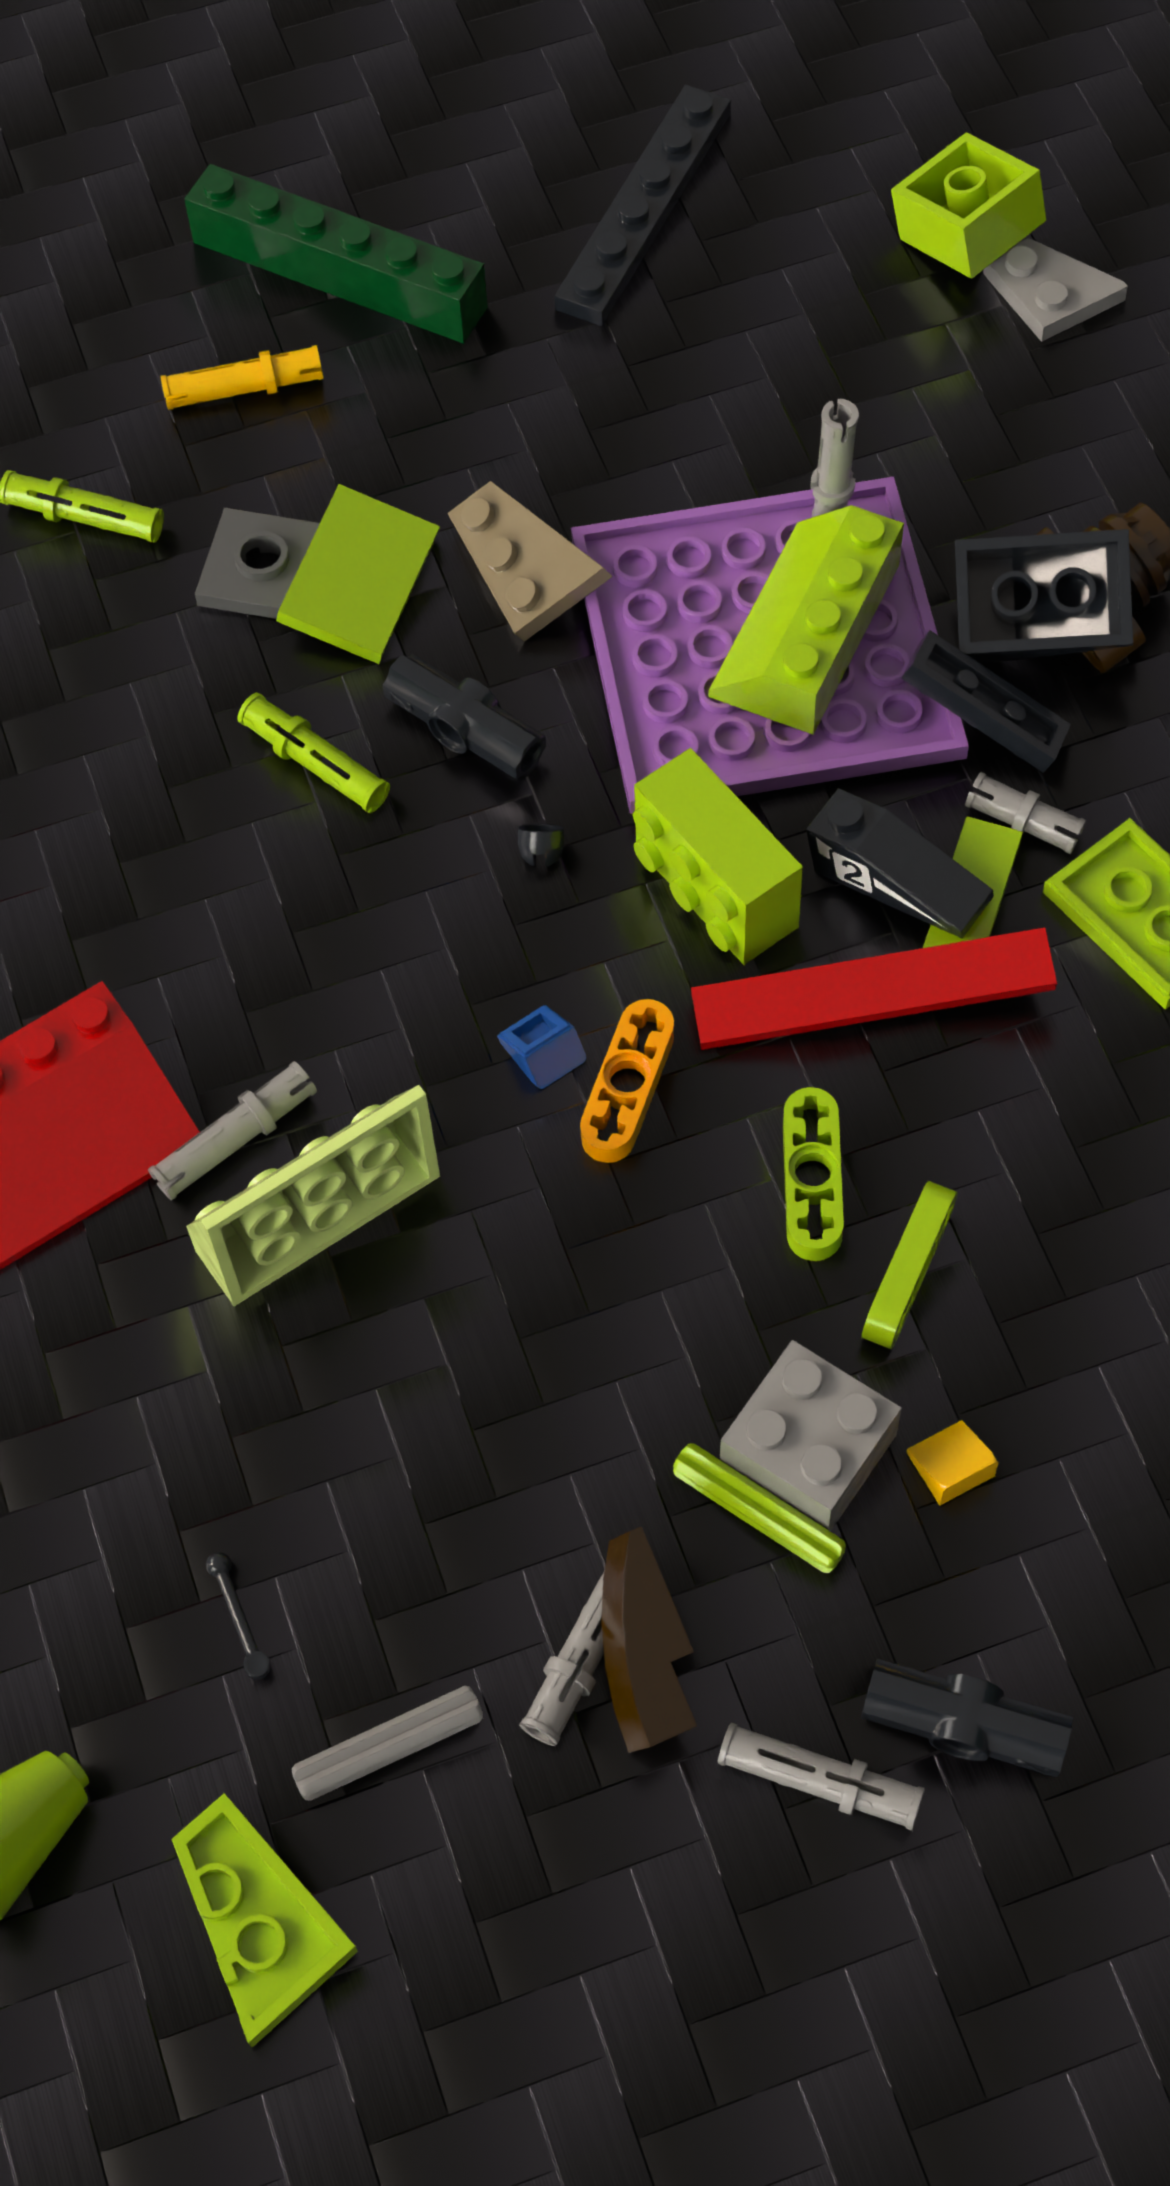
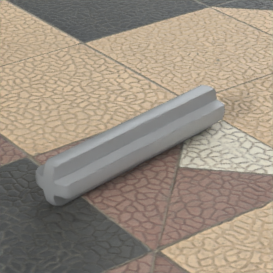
[292,1686,483,1801]

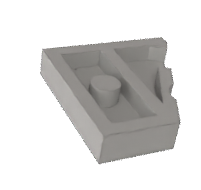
[983,238,1128,342]

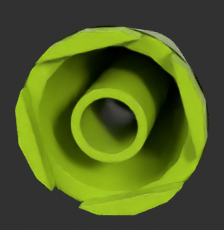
[0,1751,89,1921]

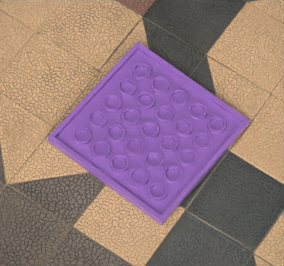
[571,477,969,814]

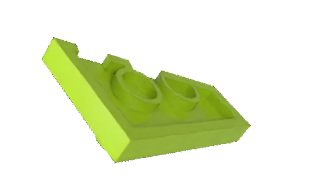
[171,1793,358,2048]

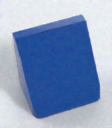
[497,1005,586,1089]

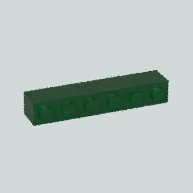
[184,164,488,344]

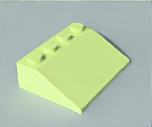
[186,1085,440,1306]

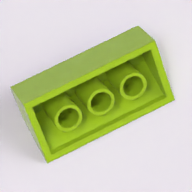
[708,505,904,735]

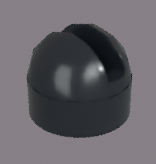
[518,824,564,867]

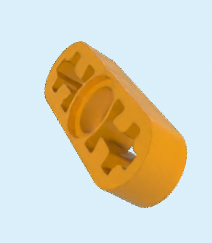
[580,999,674,1163]

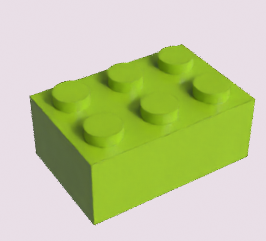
[633,747,803,965]

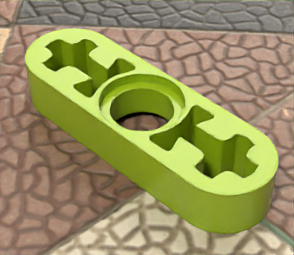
[783,1087,844,1261]
[861,1180,958,1350]

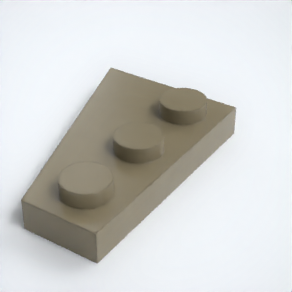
[448,481,613,641]

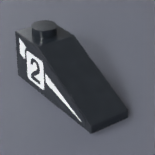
[806,788,994,939]

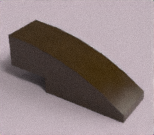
[601,1526,697,1753]

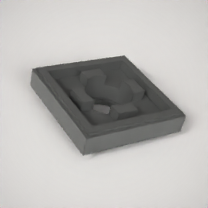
[195,508,320,619]

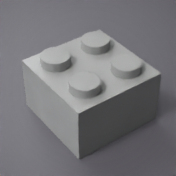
[720,1340,902,1531]

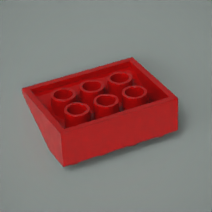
[0,981,200,1270]

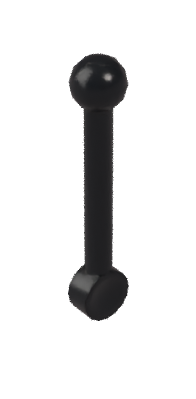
[206,1552,271,1680]

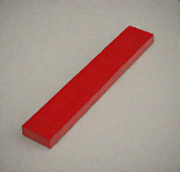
[691,927,1057,1050]

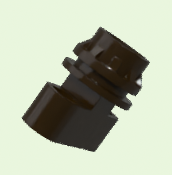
[1036,503,1170,674]

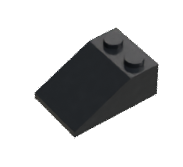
[955,529,1133,662]

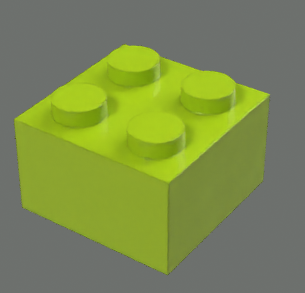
[891,132,1046,279]

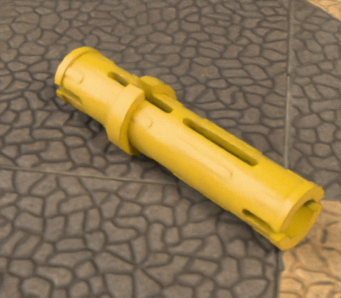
[161,345,324,410]

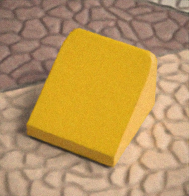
[906,1420,999,1506]

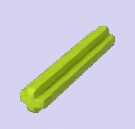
[673,1443,846,1573]

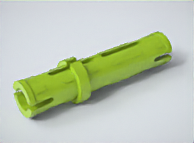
[0,470,164,543]
[238,692,390,813]

